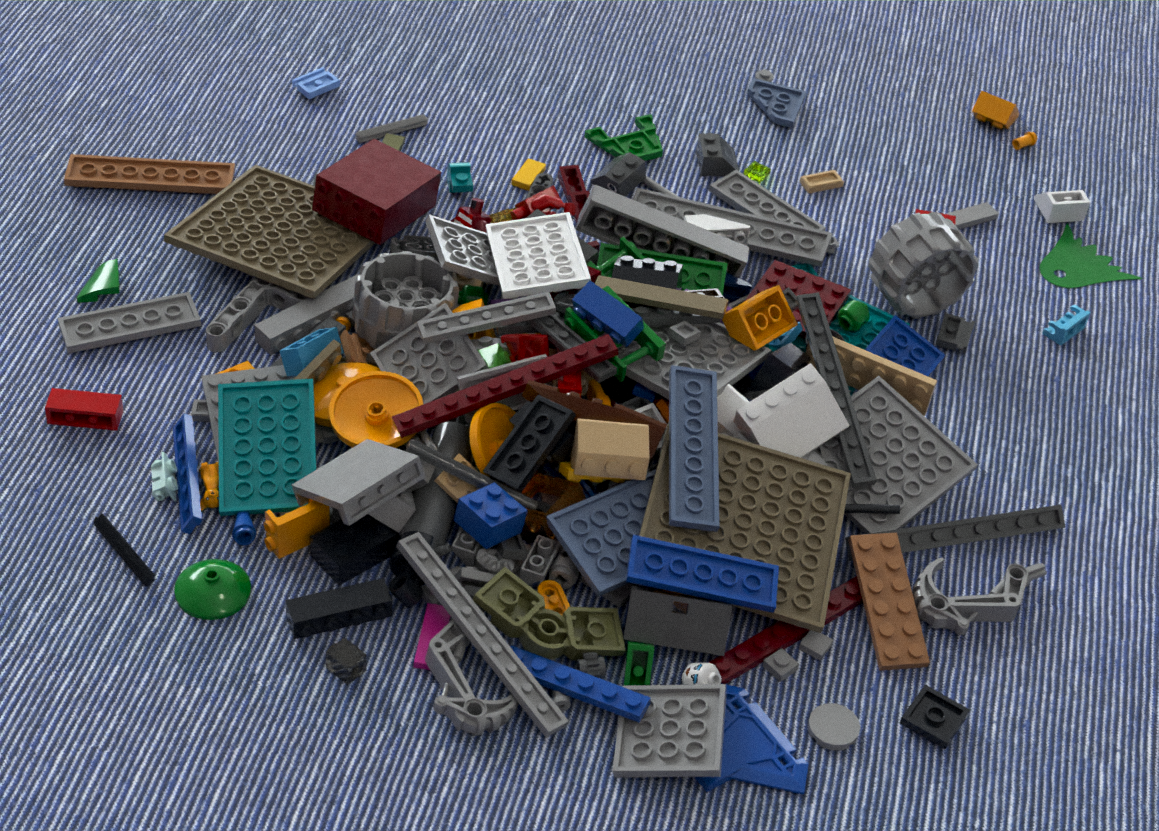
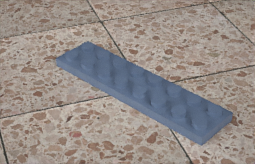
[669,365,720,532]

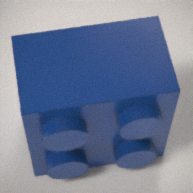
[454,482,528,549]

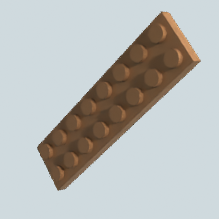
[64,154,235,194]

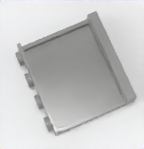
[292,439,426,525]

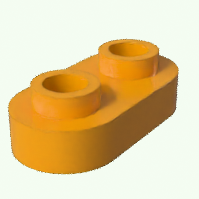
[537,580,570,615]

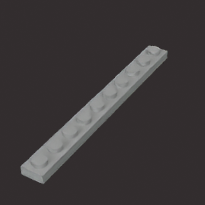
[397,532,569,738]

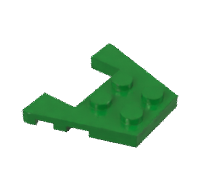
[584,114,663,161]

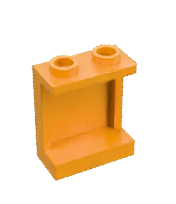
[263,498,330,559]

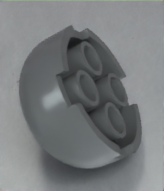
[390,235,440,263]

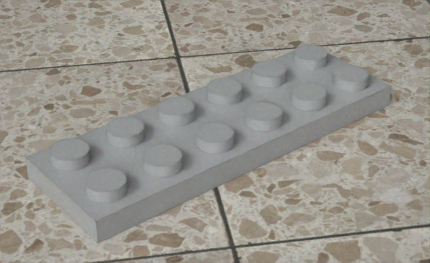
[709,170,826,231]
[57,292,201,354]

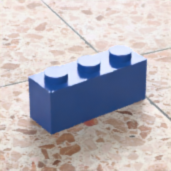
[572,280,644,348]

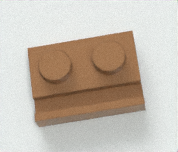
[340,330,379,368]

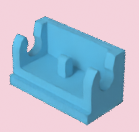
[1042,305,1090,346]

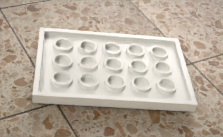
[485,212,591,299]

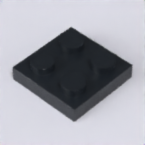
[900,685,970,749]

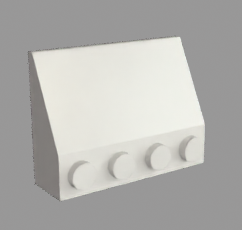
[733,363,849,458]

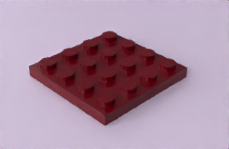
[744,260,851,338]

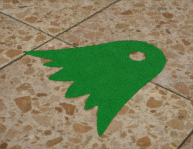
[1039,224,1143,288]

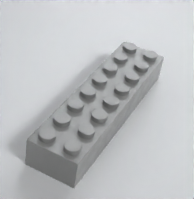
[576,185,749,277]

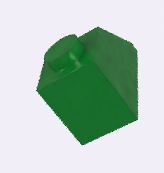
[623,641,654,686]

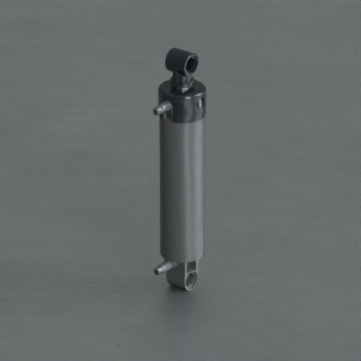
[388,415,473,608]

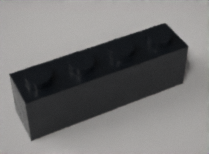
[285,578,393,639]

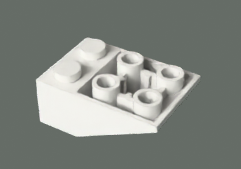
[684,214,751,246]

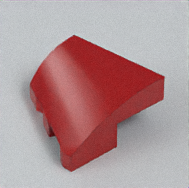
[500,334,549,362]

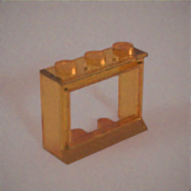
[522,473,586,539]

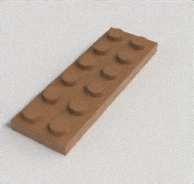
[848,533,930,671]

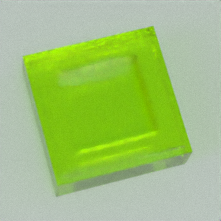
[744,161,771,183]

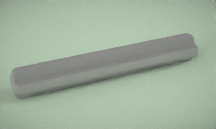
[355,114,428,143]

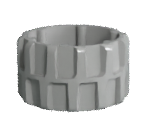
[868,212,979,319]
[352,251,459,349]

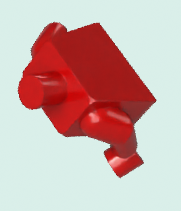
[510,185,576,220]

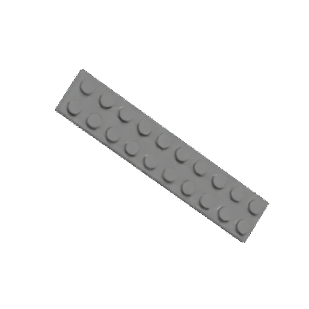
[632,188,833,267]

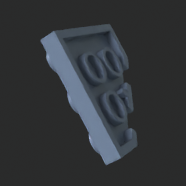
[747,78,807,128]

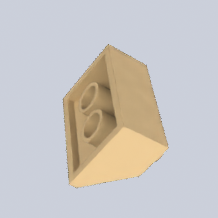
[570,419,650,480]

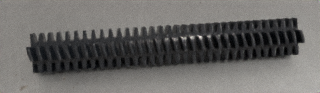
[93,514,156,586]

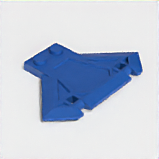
[695,683,809,795]

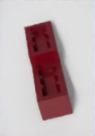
[557,165,590,223]

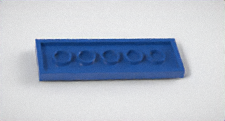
[626,535,779,613]

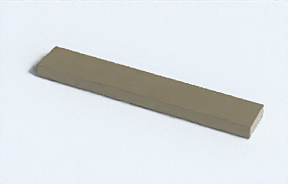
[595,275,728,319]

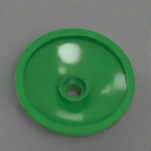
[174,559,251,620]

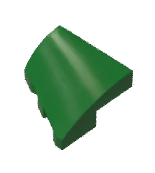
[77,259,120,303]

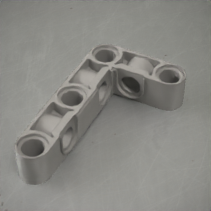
[206,277,308,352]

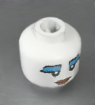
[682,662,721,685]

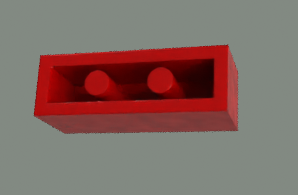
[45,388,124,431]

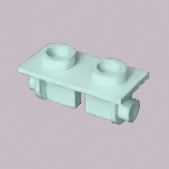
[151,452,178,501]

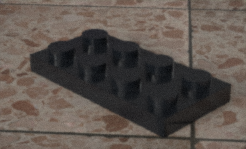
[483,395,576,493]

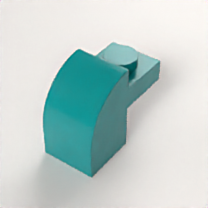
[447,162,473,193]

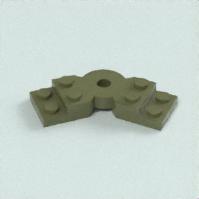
[473,567,626,661]

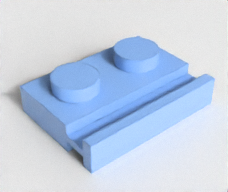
[292,67,340,99]

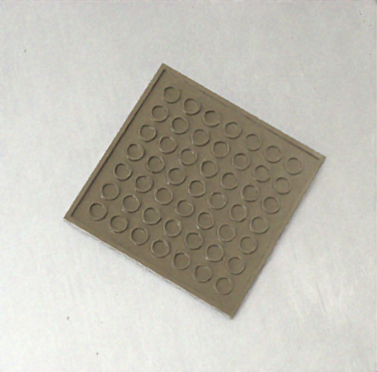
[164,165,375,299]
[639,421,851,633]

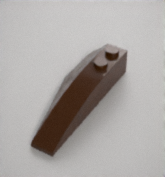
[522,380,667,465]

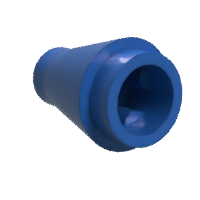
[232,511,257,545]

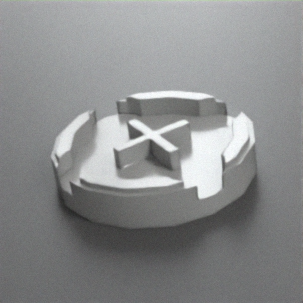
[807,703,860,751]

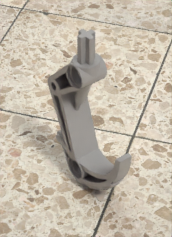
[912,557,1047,635]
[425,618,519,736]

